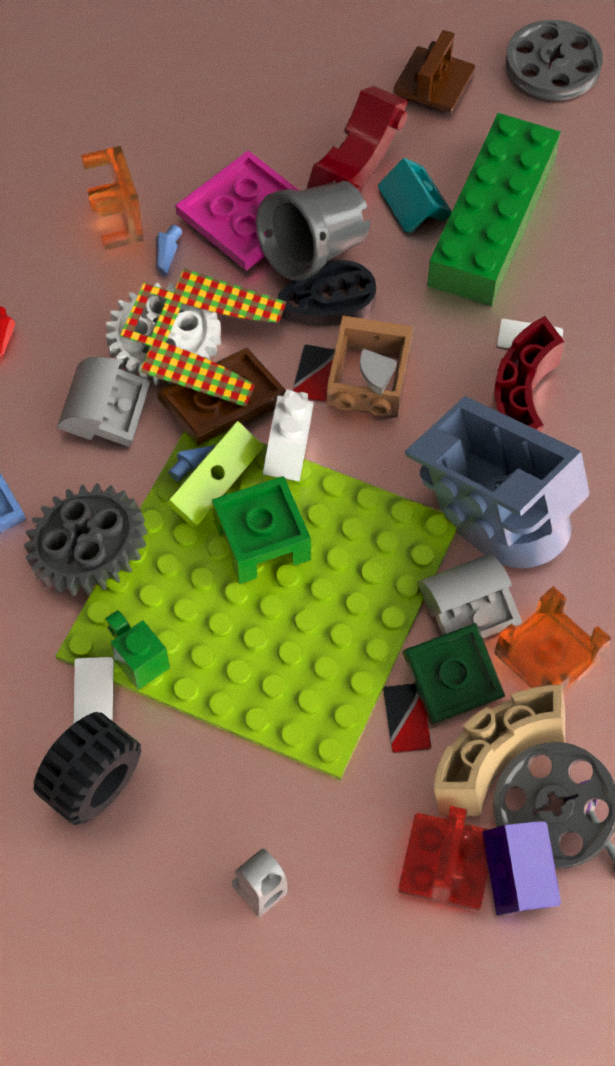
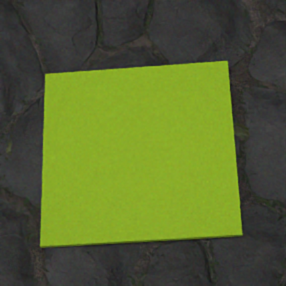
[55,431,457,780]

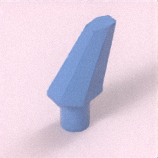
[156,225,182,277]
[168,445,215,482]

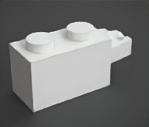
[263,390,314,481]

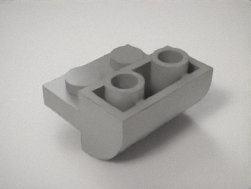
[57,357,151,447]
[417,554,523,639]

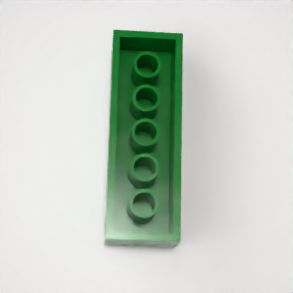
[427,113,561,306]

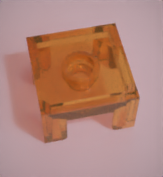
[81,146,144,250]
[494,586,611,695]

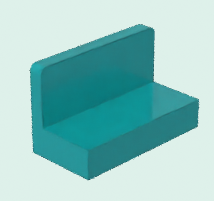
[378,158,452,233]

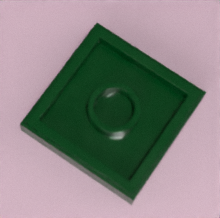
[402,623,505,725]

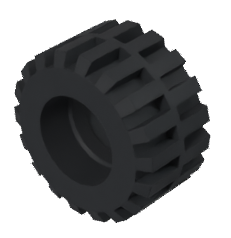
[33,712,141,825]

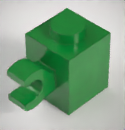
[105,610,170,690]

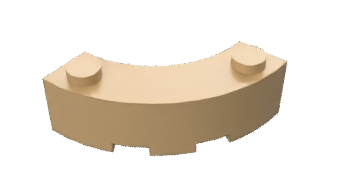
[434,684,565,816]

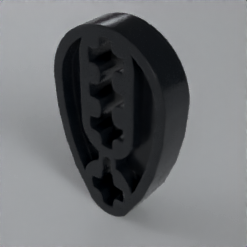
[278,260,376,326]

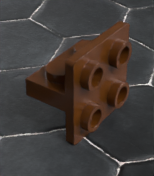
[393,30,475,112]

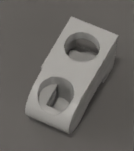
[232,848,288,917]

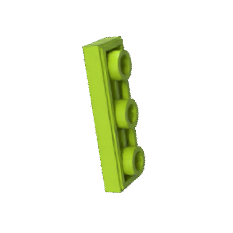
[166,421,264,527]

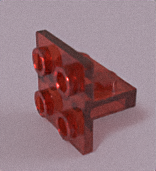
[398,806,489,911]

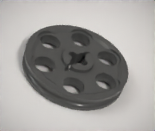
[506,20,603,101]
[493,742,615,869]

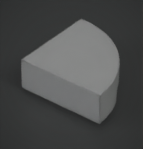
[360,348,397,396]

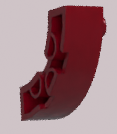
[306,86,408,193]
[491,316,565,432]

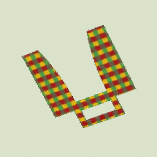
[120,268,287,407]

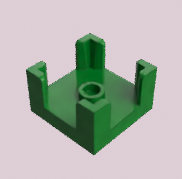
[212,476,311,584]

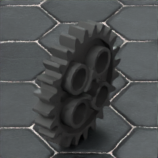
[24,483,148,596]

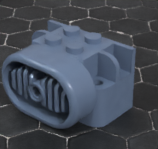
[405,396,589,568]

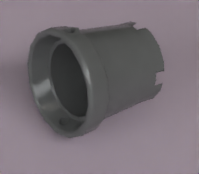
[256,181,370,281]

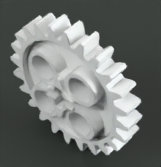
[106,282,221,386]

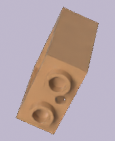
[327,316,413,417]

